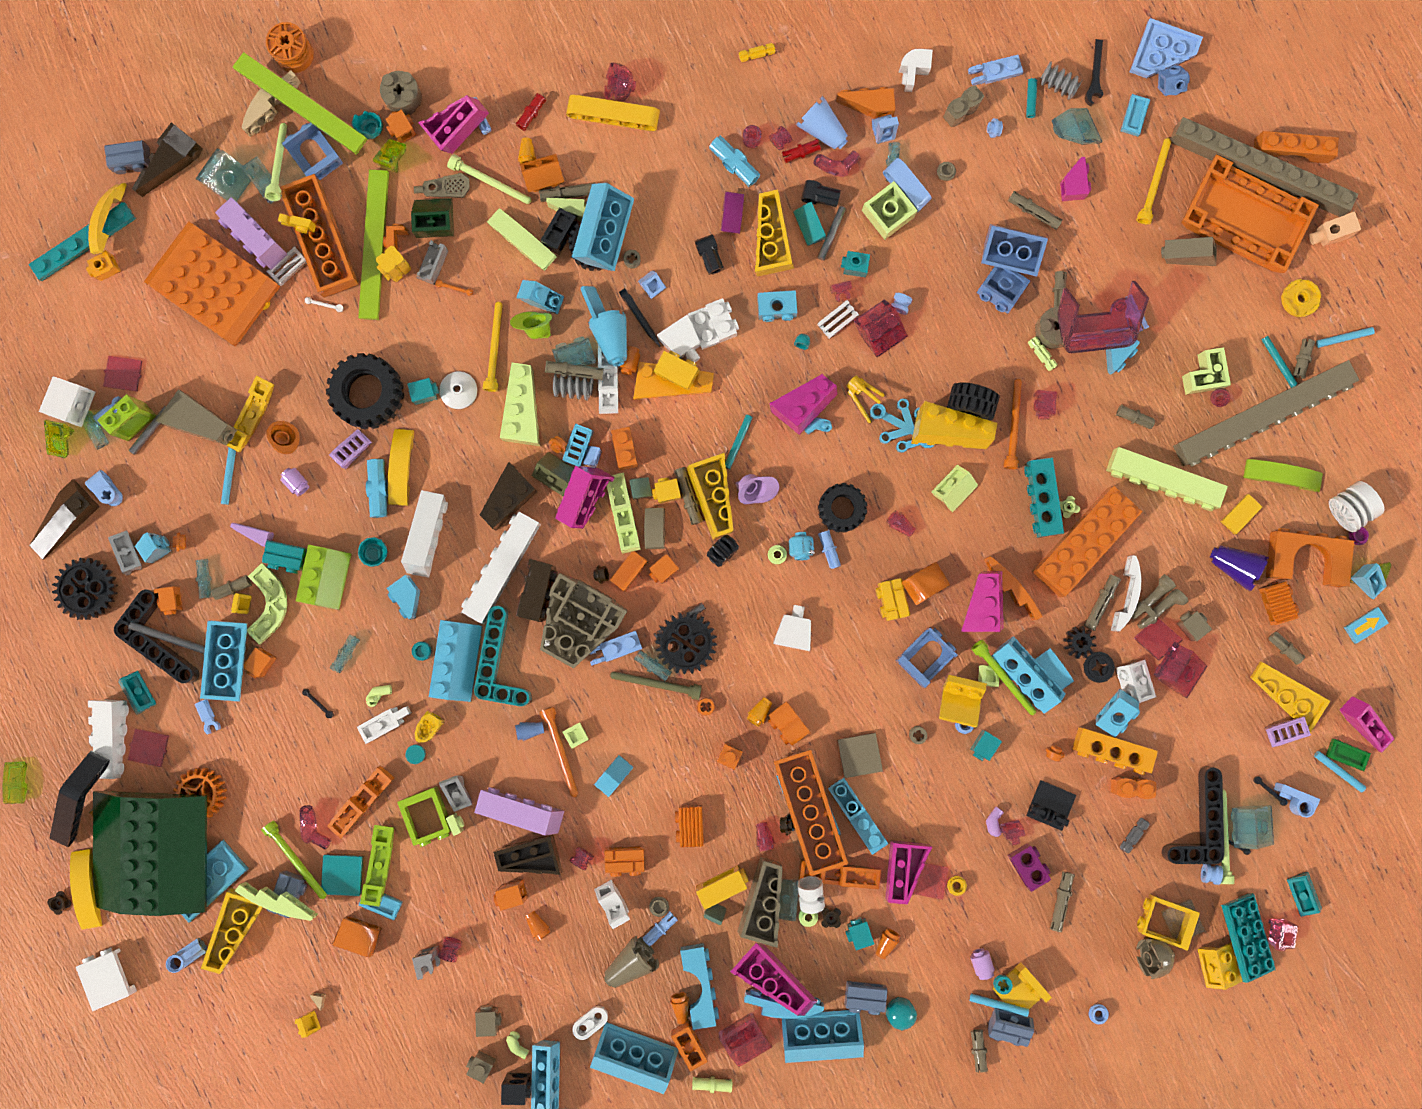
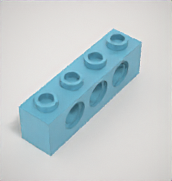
[992,636,1066,714]
[531,1040,560,1109]

